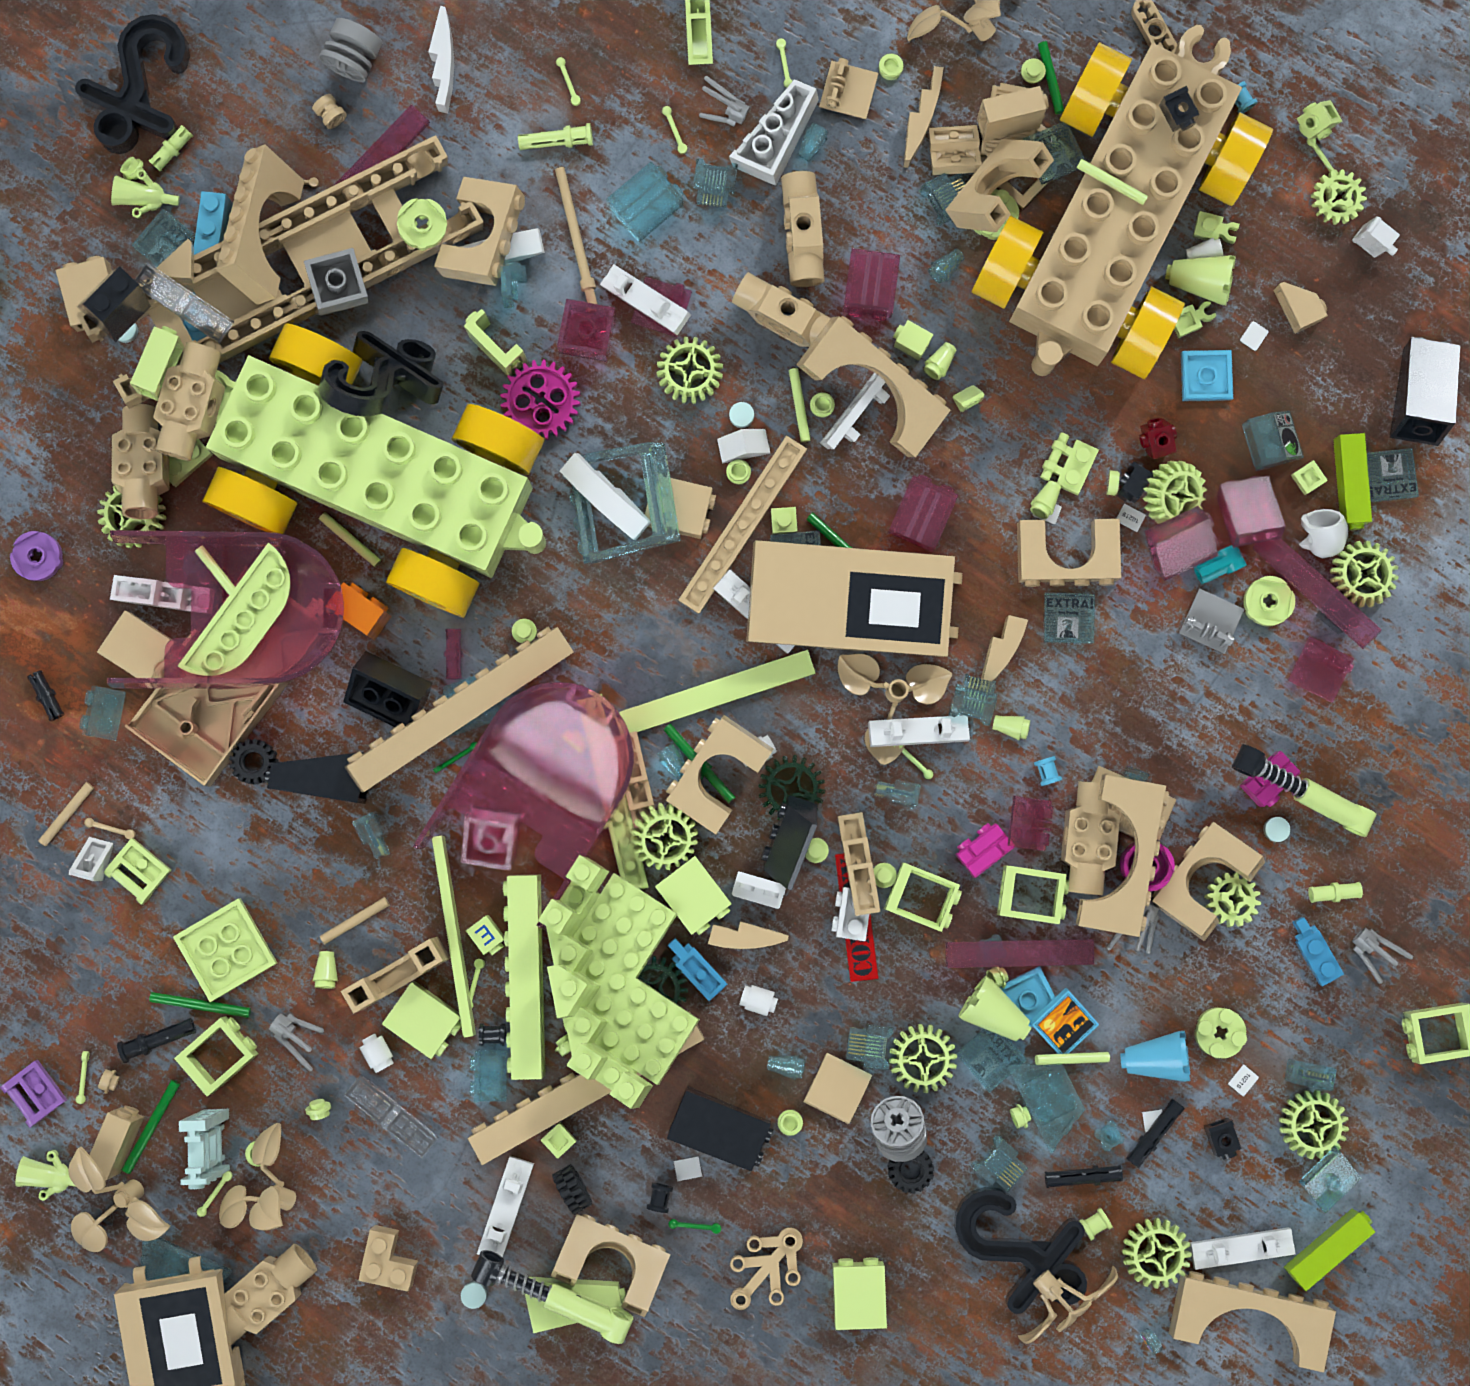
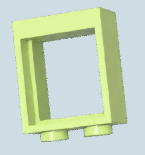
[130,326,184,401]
[884,862,962,932]
[997,865,1069,924]
[1402,1003,1470,1064]
[174,1016,258,1097]

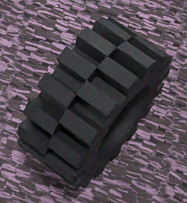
[229,739,278,784]
[887,1150,934,1194]
[552,1164,593,1215]

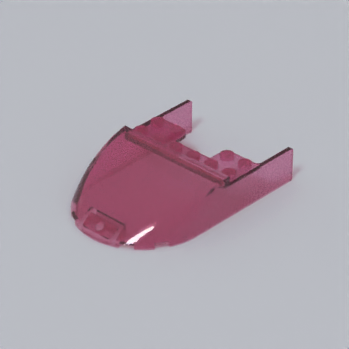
[107,530,344,690]
[413,682,634,928]

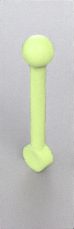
[776,38,792,88]
[556,57,581,106]
[662,106,687,154]
[1307,138,1338,175]
[894,745,933,779]
[470,959,485,1008]
[76,1051,90,1104]
[197,1171,233,1217]

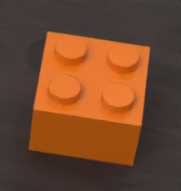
[326,582,392,640]

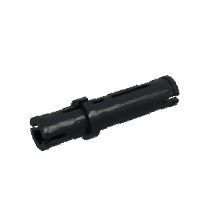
[1126,1099,1185,1169]
[1045,1165,1123,1188]

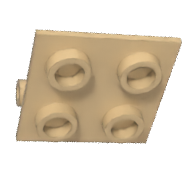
[819,58,878,119]

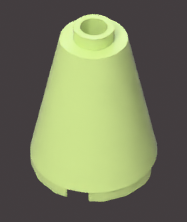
[1165,255,1236,306]
[958,976,1031,1041]

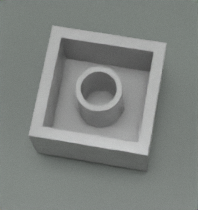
[304,248,368,316]

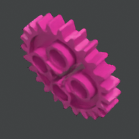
[500,360,581,440]

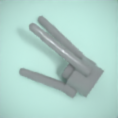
[699,76,750,127]
[1107,904,1159,954]
[1352,927,1413,984]
[269,1014,324,1072]

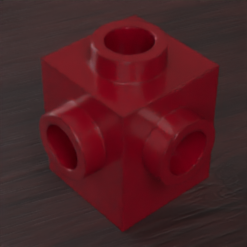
[1139,418,1177,459]

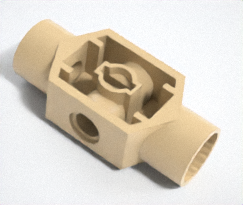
[781,171,825,287]
[732,272,831,347]
[153,342,225,461]
[112,404,169,519]
[1061,781,1120,895]
[224,1244,317,1345]

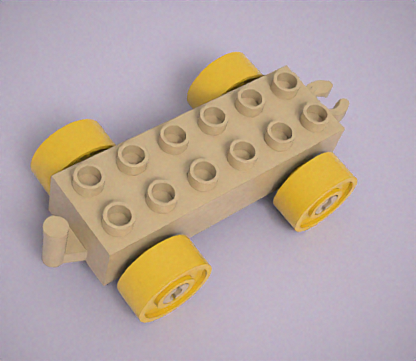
[971,25,1273,379]

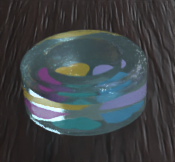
[1123,766,1150,782]
[1140,1328,1163,1355]

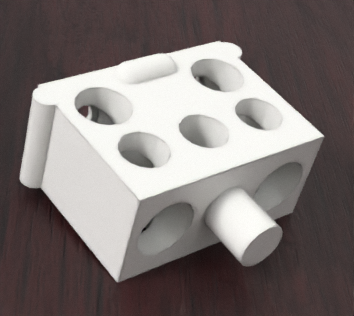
[1352,217,1400,258]

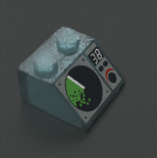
[1242,411,1304,471]

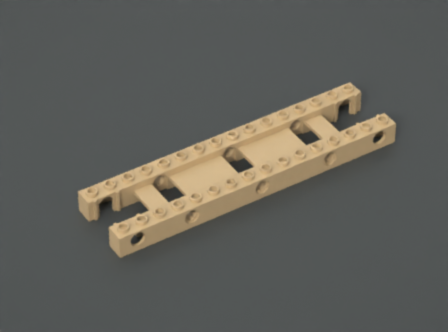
[76,135,484,409]

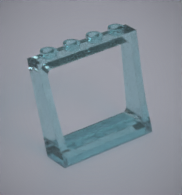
[567,442,680,564]

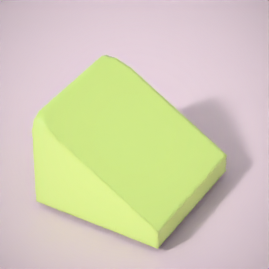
[953,385,984,412]

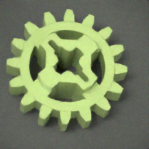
[1311,170,1367,225]
[1204,872,1261,927]

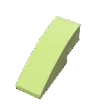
[685,0,713,65]

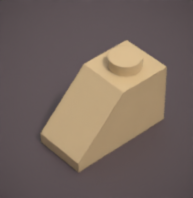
[1273,282,1328,334]

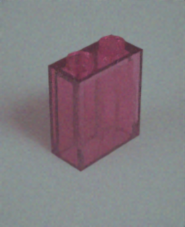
[843,248,900,321]
[888,474,958,552]
[1216,476,1286,548]
[1144,506,1218,581]

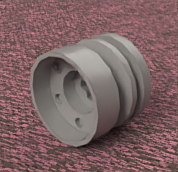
[318,18,383,82]
[871,1096,928,1162]

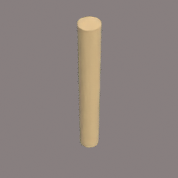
[38,782,94,846]
[320,897,390,944]

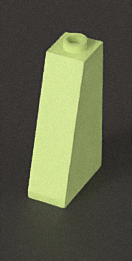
[525,1277,626,1333]

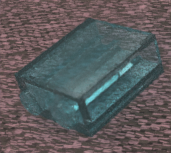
[606,162,684,242]

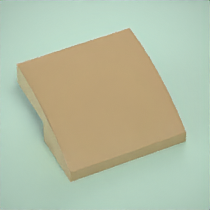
[928,125,982,175]
[803,1053,872,1124]

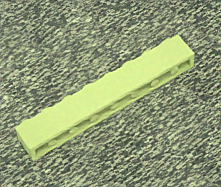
[503,875,545,1080]

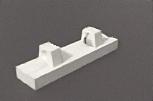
[600,264,691,335]
[820,373,890,449]
[712,570,795,654]
[868,715,970,747]
[477,1155,534,1257]
[1189,1227,1295,1270]

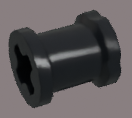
[479,1023,506,1046]
[646,1183,673,1213]

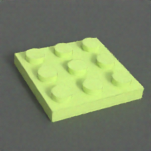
[173,898,277,1002]

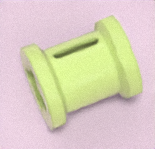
[1079,1208,1113,1241]

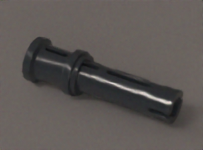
[117,1018,196,1063]

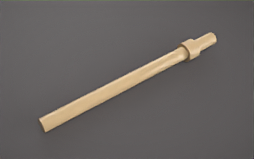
[555,167,598,310]

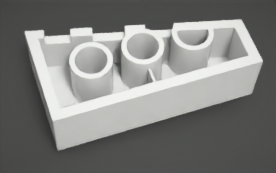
[729,79,819,186]

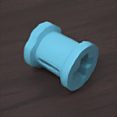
[1235,81,1258,113]
[1034,756,1062,786]

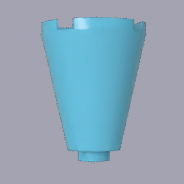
[1120,1031,1191,1082]

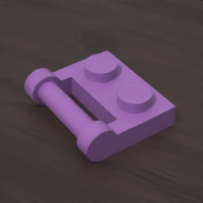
[0,1060,67,1128]

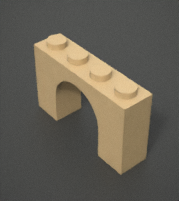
[945,139,1054,232]
[434,177,525,286]
[1017,519,1121,587]
[666,715,774,834]
[1152,822,1265,941]
[341,937,450,1014]
[550,1214,670,1317]

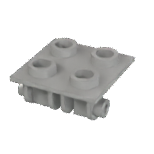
[1179,589,1245,654]

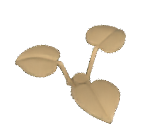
[907,0,1001,43]
[838,654,952,765]
[219,1123,296,1230]
[68,1146,171,1252]
[1018,1266,1118,1344]

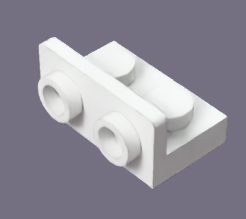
[732,871,786,909]
[831,887,869,941]

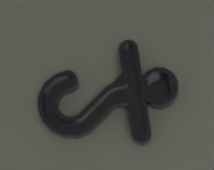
[75,14,190,154]
[318,331,444,416]
[954,1187,1087,1314]

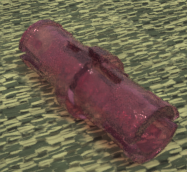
[443,629,463,679]

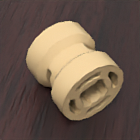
[312,94,347,129]

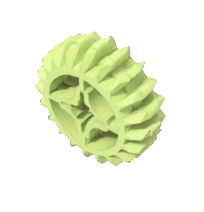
[657,337,723,404]
[1142,461,1207,528]
[97,486,166,548]
[1330,541,1399,608]
[630,803,698,870]
[889,1024,957,1093]
[1279,1090,1349,1159]
[1122,1218,1192,1289]

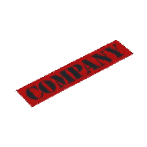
[835,853,878,982]

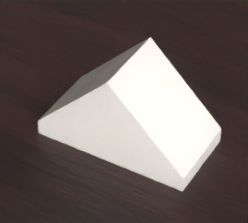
[717,429,770,464]
[69,837,113,881]

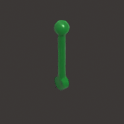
[433,742,479,774]
[668,1219,721,1234]

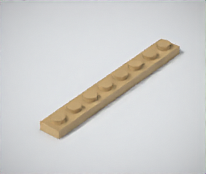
[678,436,807,614]

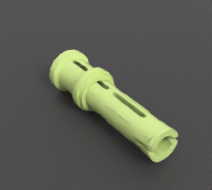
[518,123,593,151]

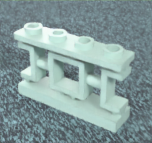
[179,1109,230,1189]

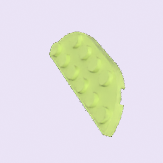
[178,543,291,676]

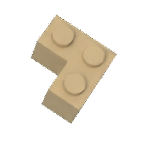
[358,1225,418,1291]

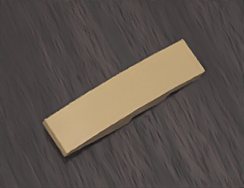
[903,66,944,168]
[612,731,659,828]
[837,812,881,916]

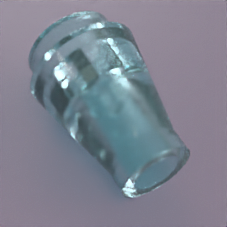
[797,122,829,162]
[928,249,965,284]
[657,743,685,782]
[767,1055,805,1080]

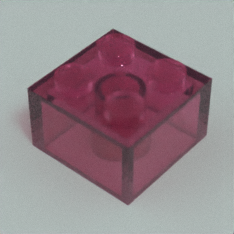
[557,299,616,362]
[461,805,521,871]

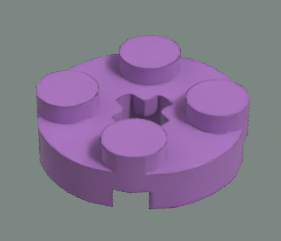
[10,531,63,581]

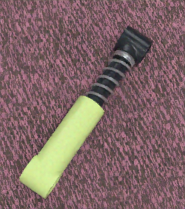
[1231,744,1377,837]
[471,1250,633,1344]

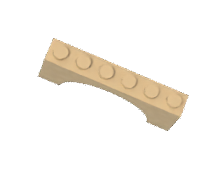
[216,145,304,305]
[797,316,950,457]
[1076,774,1169,937]
[1169,1271,1336,1372]

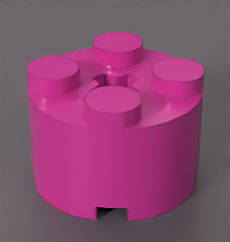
[1120,842,1175,891]

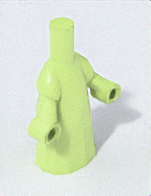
[111,169,180,218]
[15,1150,76,1200]

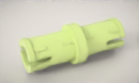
[149,125,193,172]
[1308,882,1363,903]

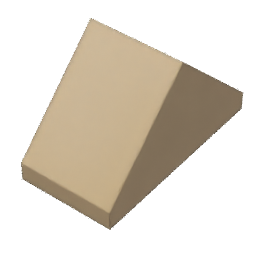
[151,239,194,284]

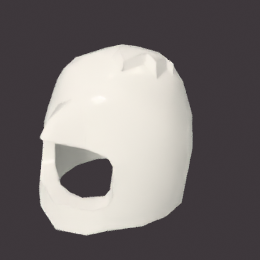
[1299,509,1348,558]

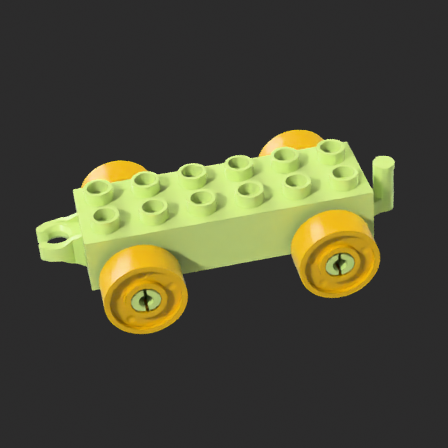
[202,323,546,618]

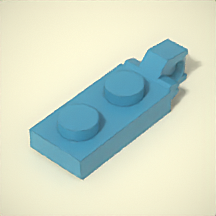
[1292,917,1344,986]
[668,938,727,1001]

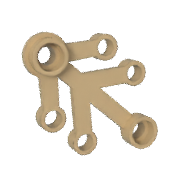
[730,1227,803,1310]

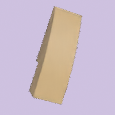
[979,615,1028,688]
[708,921,789,949]

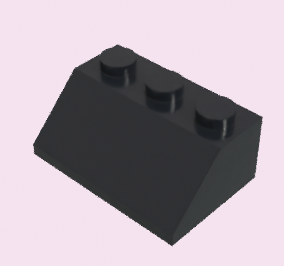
[343,651,433,727]
[761,795,817,891]

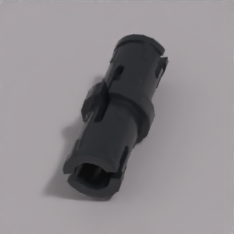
[27,670,65,721]

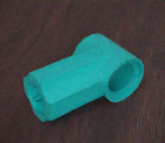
[1193,543,1247,584]

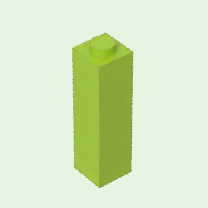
[1333,433,1372,530]
[1284,1208,1375,1291]

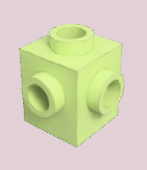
[1297,100,1342,140]

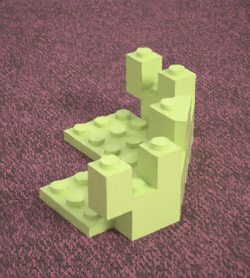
[538,855,700,1109]

